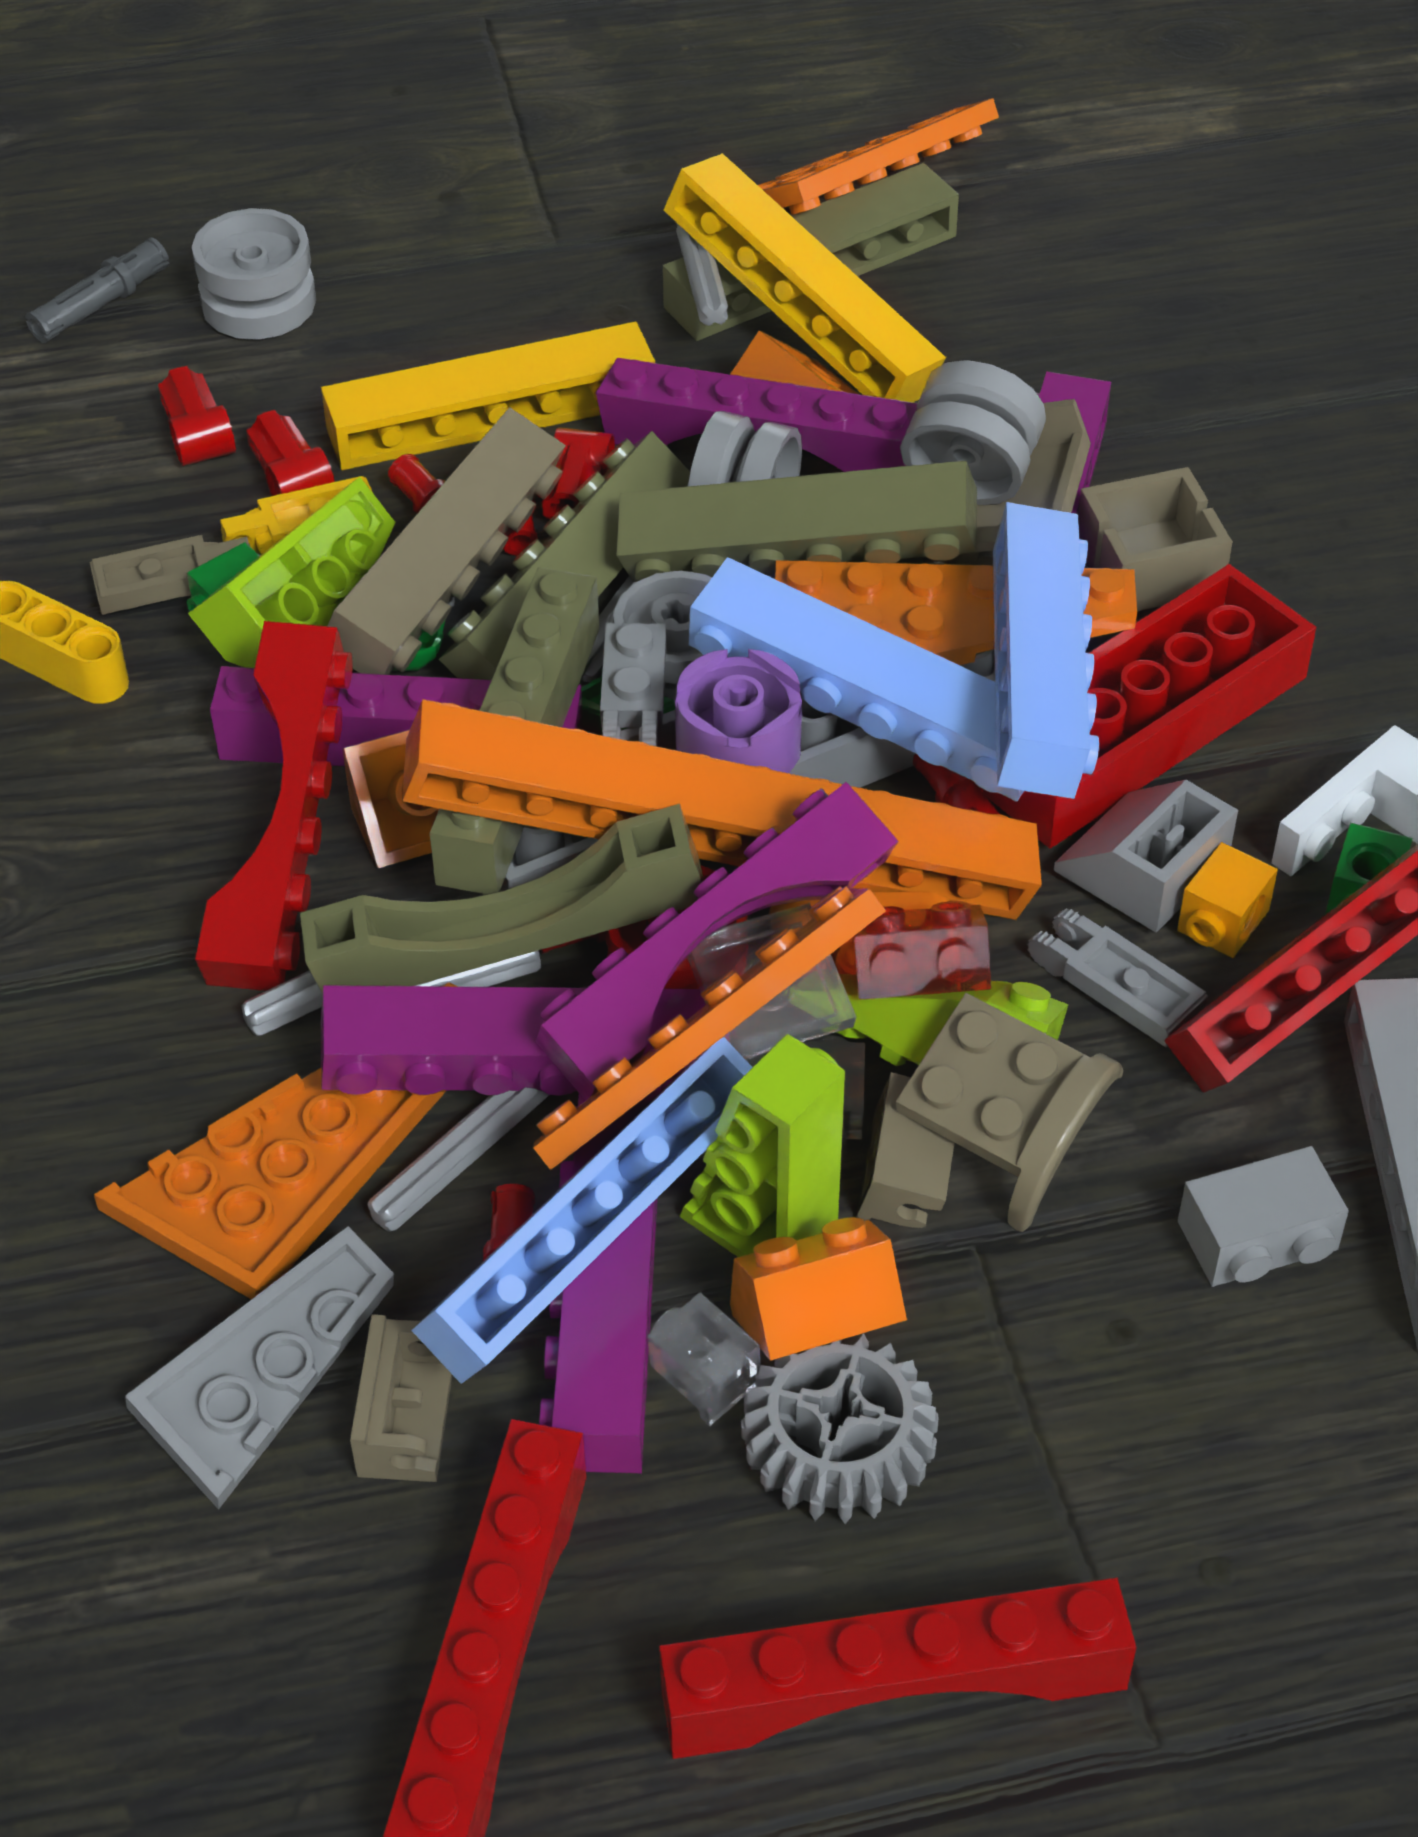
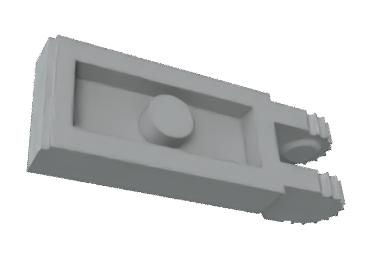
[600,623,667,747]
[1027,908,1208,1047]

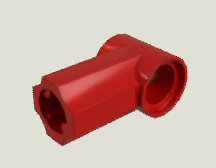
[158,366,236,466]
[246,410,335,496]
[542,427,615,519]

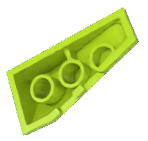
[188,477,396,668]
[786,973,1068,1066]

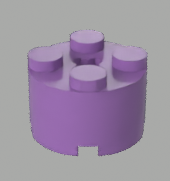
[675,649,802,773]

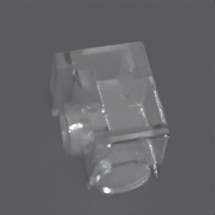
[647,1293,761,1426]

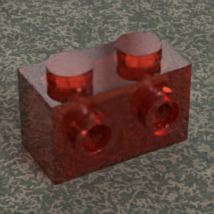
[852,901,991,1000]

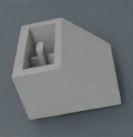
[1054,780,1238,933]

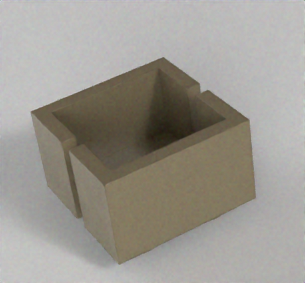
[1078,467,1233,611]

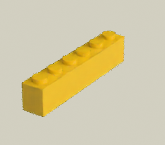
[663,153,946,402]
[321,322,655,470]

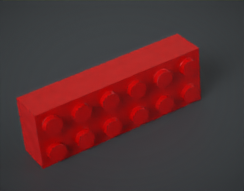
[983,564,1317,849]

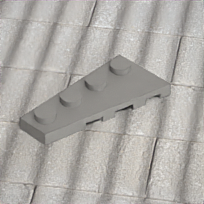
[125,1226,394,1510]

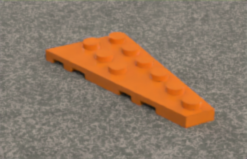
[758,98,999,215]
[775,560,1137,665]
[533,886,886,1170]
[94,982,458,1300]

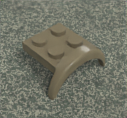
[896,993,1123,1232]

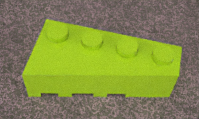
[680,1033,845,1257]

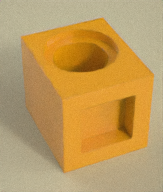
[1177,842,1278,958]

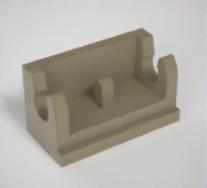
[856,1072,954,1228]
[350,1314,453,1482]

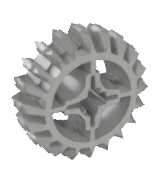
[741,1333,939,1524]

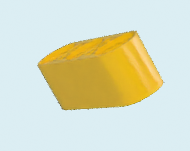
[0,581,129,704]

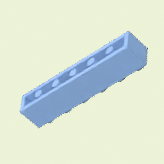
[993,502,1099,799]
[689,557,1024,801]
[411,1037,753,1384]

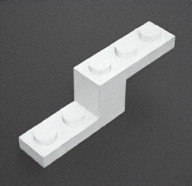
[1272,725,1418,876]

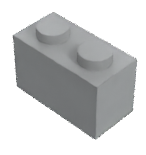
[1178,1146,1349,1287]

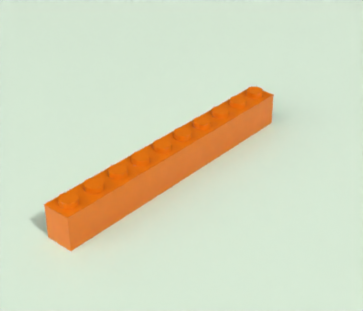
[402,699,1042,920]

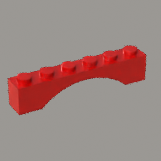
[195,621,353,991]
[383,1419,587,1837]
[660,1577,1137,1759]

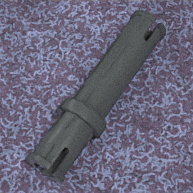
[25,237,169,343]

